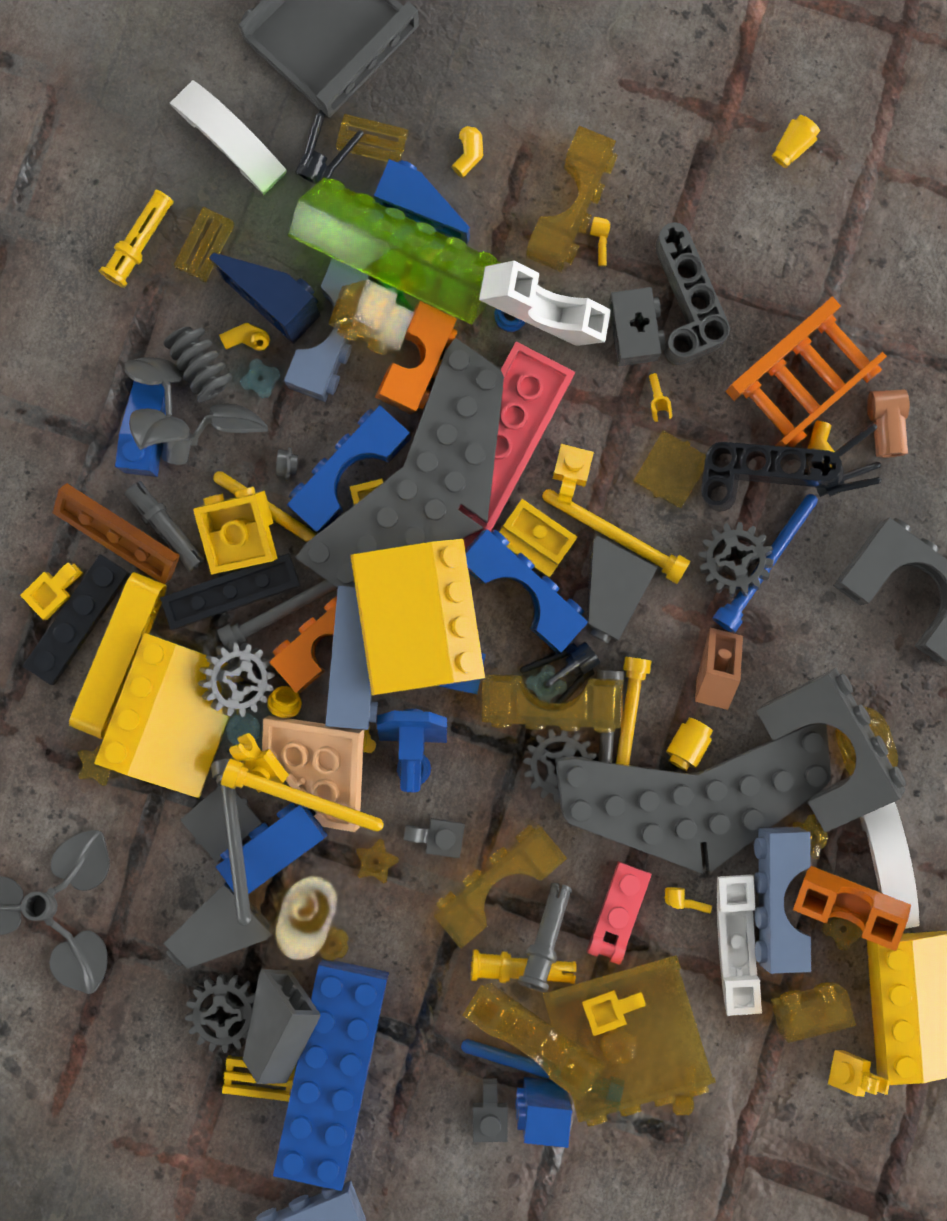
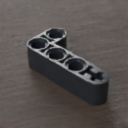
[701,442,844,512]

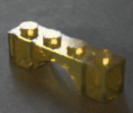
[526,126,618,272]
[482,674,624,733]
[434,824,568,949]
[462,983,606,1100]

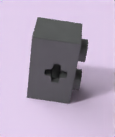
[608,287,665,366]

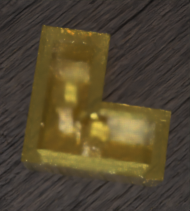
[328,279,414,355]

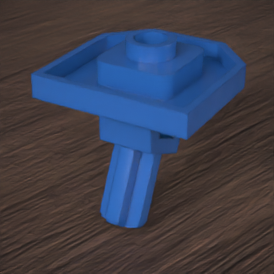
[377,709,447,793]

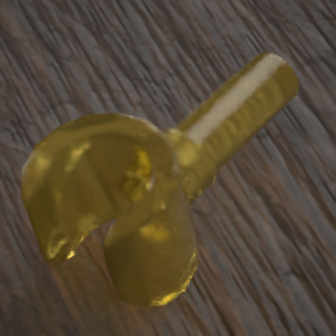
[672,1065,696,1115]

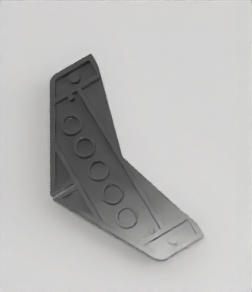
[295,338,504,588]
[555,723,831,874]

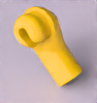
[451,126,483,178]
[219,323,270,351]
[807,421,835,467]

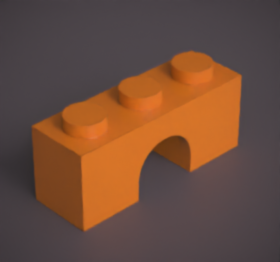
[375,301,458,415]
[269,596,337,693]
[793,866,911,951]

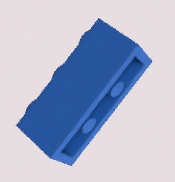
[215,802,328,894]
[515,1077,572,1148]

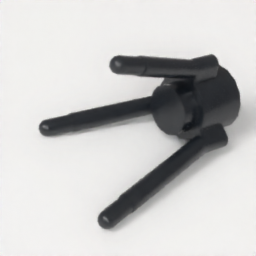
[295,109,364,185]
[810,424,882,497]
[520,642,600,721]

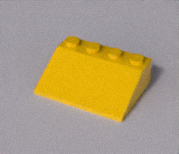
[350,539,485,695]
[94,633,244,798]
[867,931,947,1085]

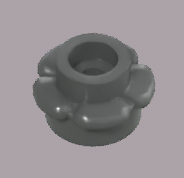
[276,447,298,481]

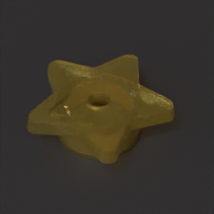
[78,743,112,786]
[793,814,828,859]
[356,839,399,883]

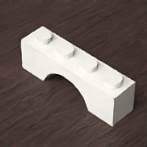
[479,261,611,346]

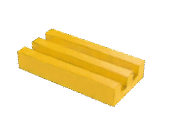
[222,1055,296,1102]

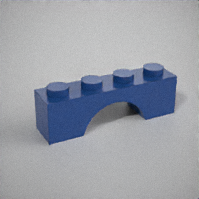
[287,405,411,533]
[465,529,588,653]

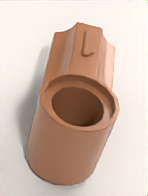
[867,389,910,458]

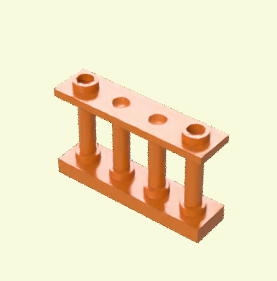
[725,296,887,447]

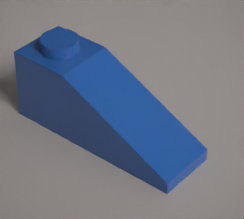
[374,159,470,244]
[115,381,170,477]

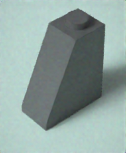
[586,535,657,644]
[163,882,276,969]
[243,969,321,1084]

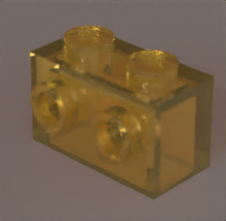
[771,982,856,1043]

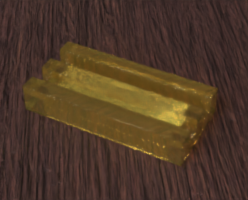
[336,114,409,162]
[174,207,235,283]

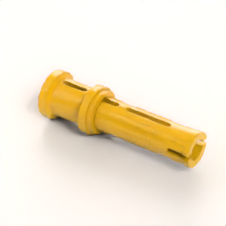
[99,190,174,288]
[470,949,576,984]

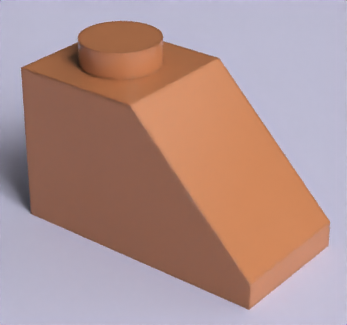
[695,627,743,710]

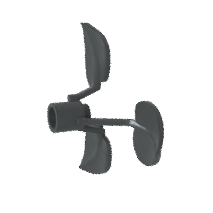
[124,357,268,465]
[0,830,110,994]

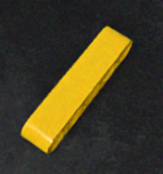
[69,572,167,739]

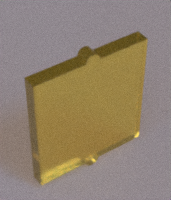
[633,430,706,509]

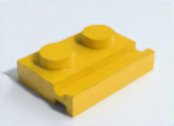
[499,499,578,578]

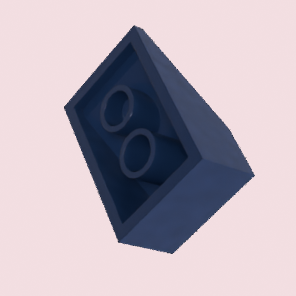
[209,253,321,344]

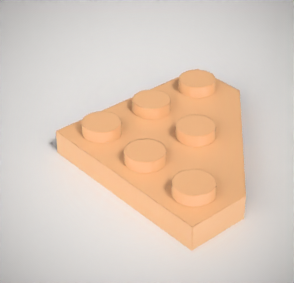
[262,715,364,832]

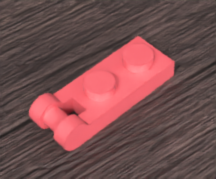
[587,861,652,965]

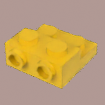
[193,486,278,575]

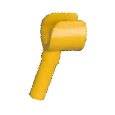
[590,217,610,266]
[649,373,672,422]
[665,887,712,914]

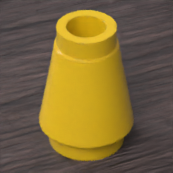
[772,115,820,168]

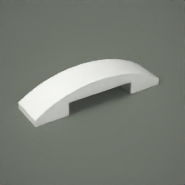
[170,80,287,195]
[860,802,919,929]
[717,874,762,1016]

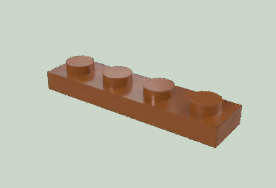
[52,483,180,584]

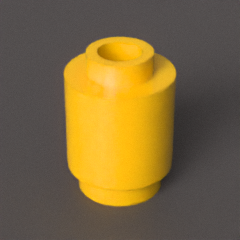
[666,717,713,771]

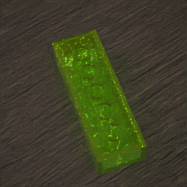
[288,178,501,325]

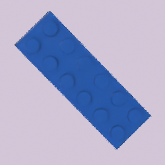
[273,958,389,1191]

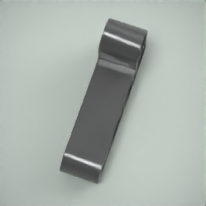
[655,222,730,365]

